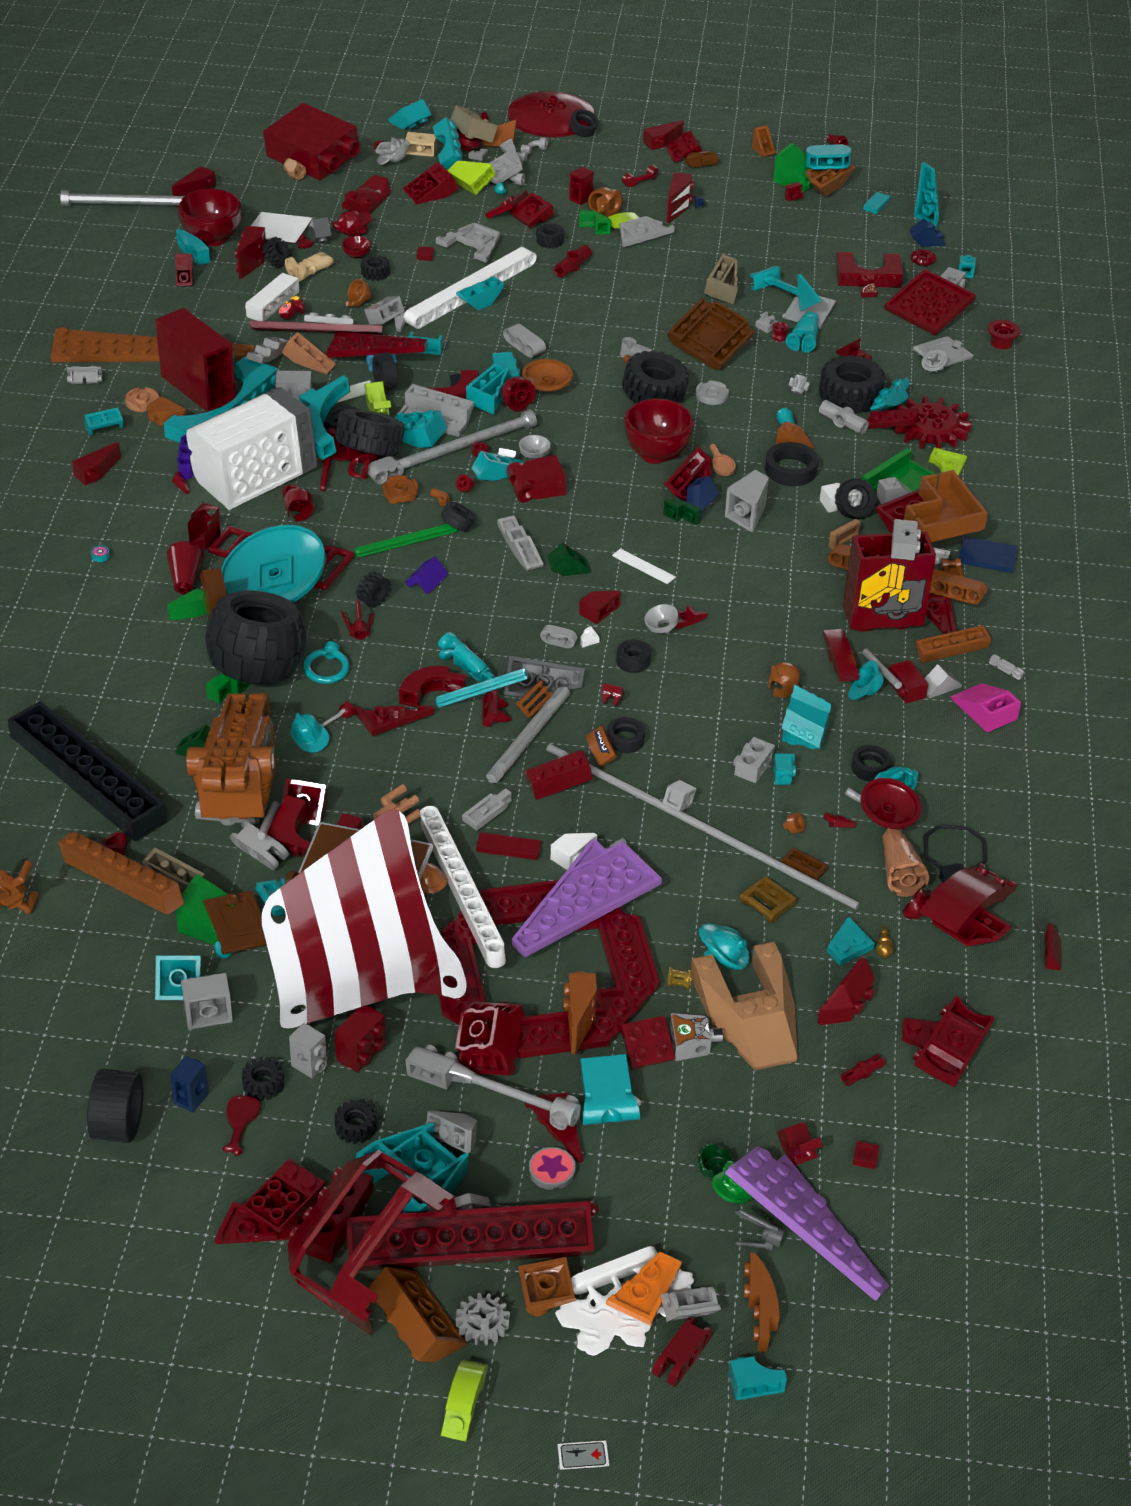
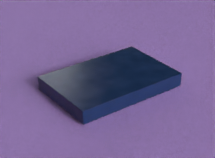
[959,536,1017,573]

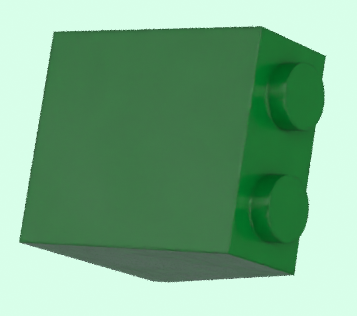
[773,143,812,193]
[176,874,235,945]

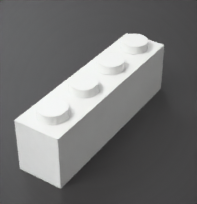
[245,273,299,321]

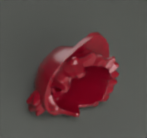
[332,210,371,237]

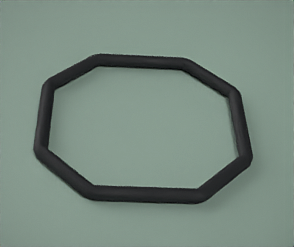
[924,824,987,869]

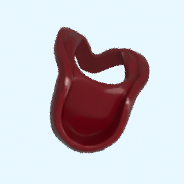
[348,452,379,479]

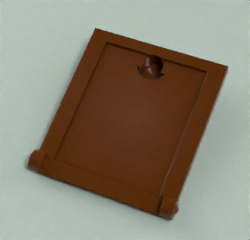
[203,891,267,955]

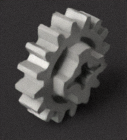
[456,1293,510,1346]

